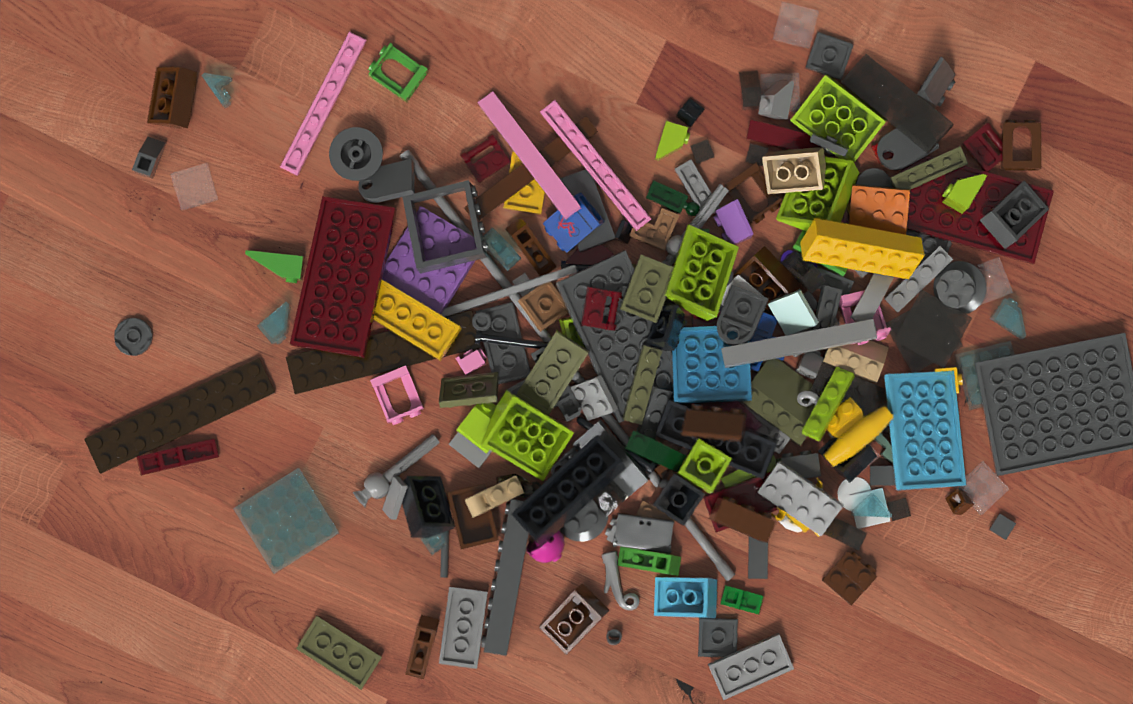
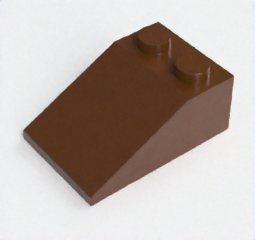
[539,583,610,655]

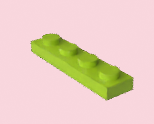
[802,367,855,441]

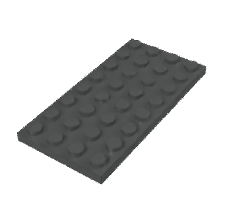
[556,250,674,423]

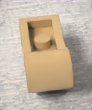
[465,476,524,517]

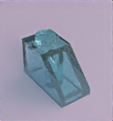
[483,228,521,271]
[989,298,1026,340]
[257,301,291,345]

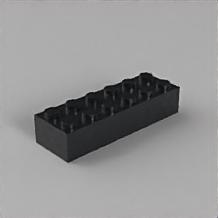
[655,397,779,479]
[511,435,626,546]

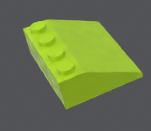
[790,74,887,162]
[776,157,859,231]
[665,225,739,321]
[481,390,574,481]

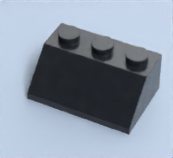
[402,476,455,538]

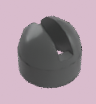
[606,629,622,645]

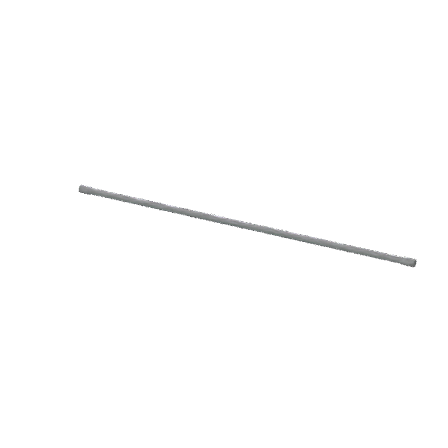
[400,149,736,581]

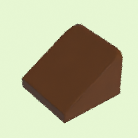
[945,488,974,515]

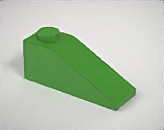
[245,250,304,283]
[618,547,681,576]

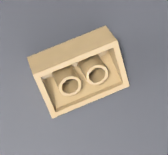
[762,147,826,194]
[822,340,889,383]

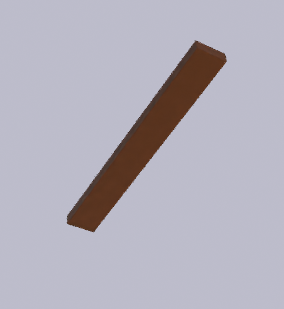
[464,116,598,220]

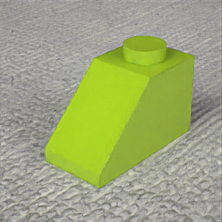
[655,121,690,161]

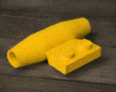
[824,397,894,467]

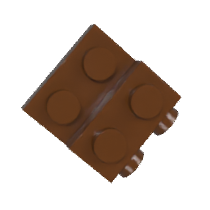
[822,551,877,606]

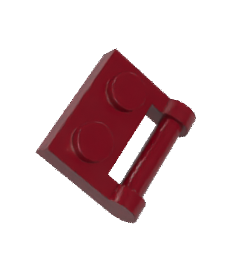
[962,122,1002,172]
[460,134,511,183]
[581,287,622,331]

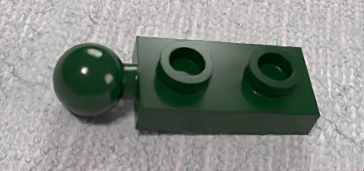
[646,180,700,217]

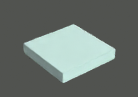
[768,290,819,335]

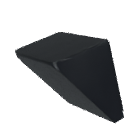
[676,98,705,127]
[615,220,633,244]

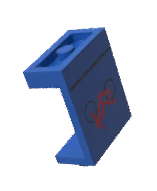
[542,192,605,253]

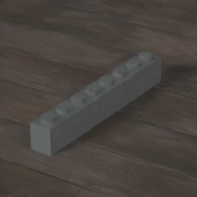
[481,499,528,656]

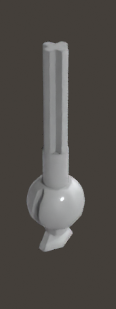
[661,184,729,267]
[353,434,440,507]

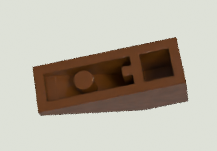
[505,218,557,276]
[405,615,440,679]

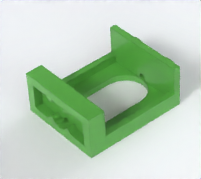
[368,43,429,103]

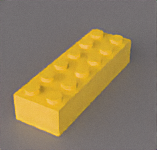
[800,218,924,279]

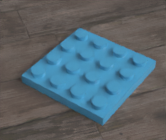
[672,326,752,404]

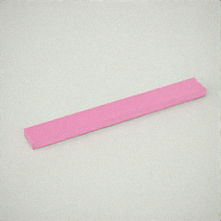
[280,32,366,176]
[478,92,581,219]
[540,100,651,231]

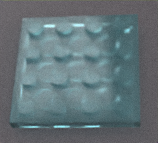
[233,468,339,574]

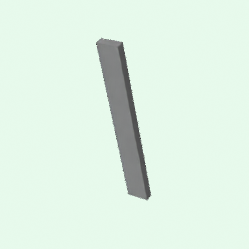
[441,265,579,317]
[721,319,877,368]

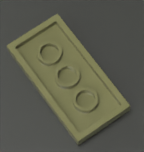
[516,330,590,415]
[296,616,382,690]

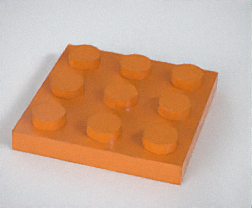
[849,184,910,235]

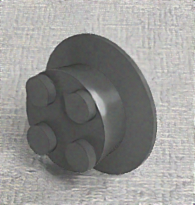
[329,127,383,181]
[933,261,987,315]
[560,494,608,542]

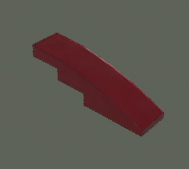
[746,120,821,150]
[136,439,219,476]

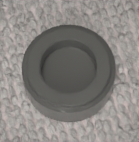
[472,312,491,331]

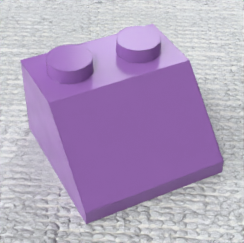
[713,199,754,245]

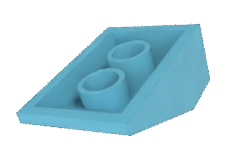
[654,577,717,618]

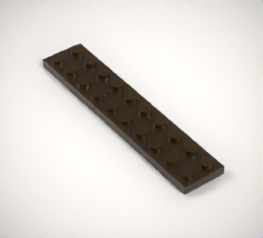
[286,310,481,395]
[84,358,275,474]

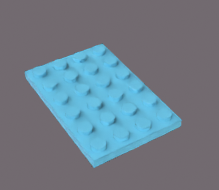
[884,371,966,491]

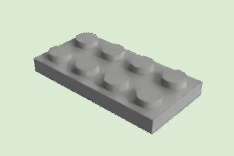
[757,461,844,536]
[439,587,488,669]
[708,633,794,700]

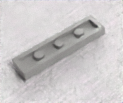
[885,246,953,313]

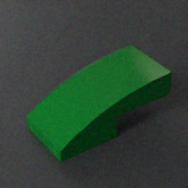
[720,585,765,615]

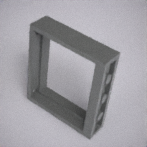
[402,180,488,273]

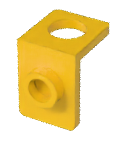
[935,367,963,394]

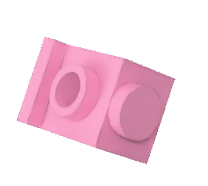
[456,348,486,375]

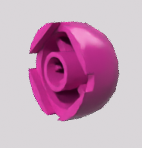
[526,530,565,563]

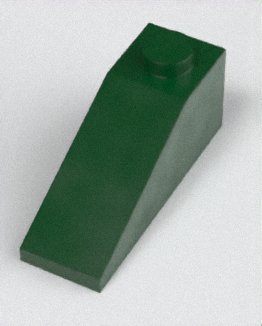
[626,431,686,473]

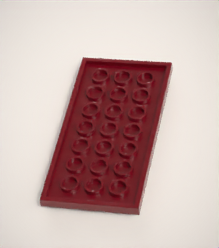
[900,155,1054,265]
[290,196,397,358]

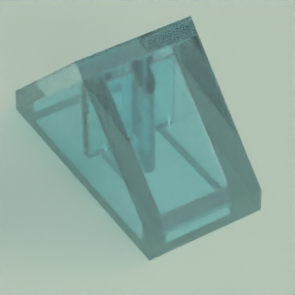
[851,493,892,518]

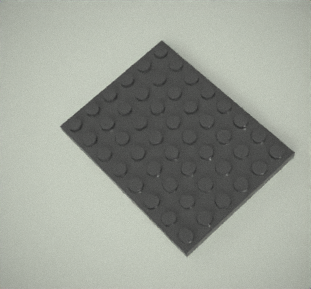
[974,333,1133,476]

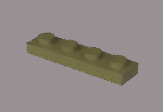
[890,146,968,190]
[622,345,662,425]

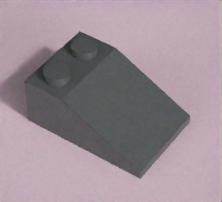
[914,57,956,110]
[980,181,1049,249]

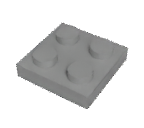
[571,375,618,421]

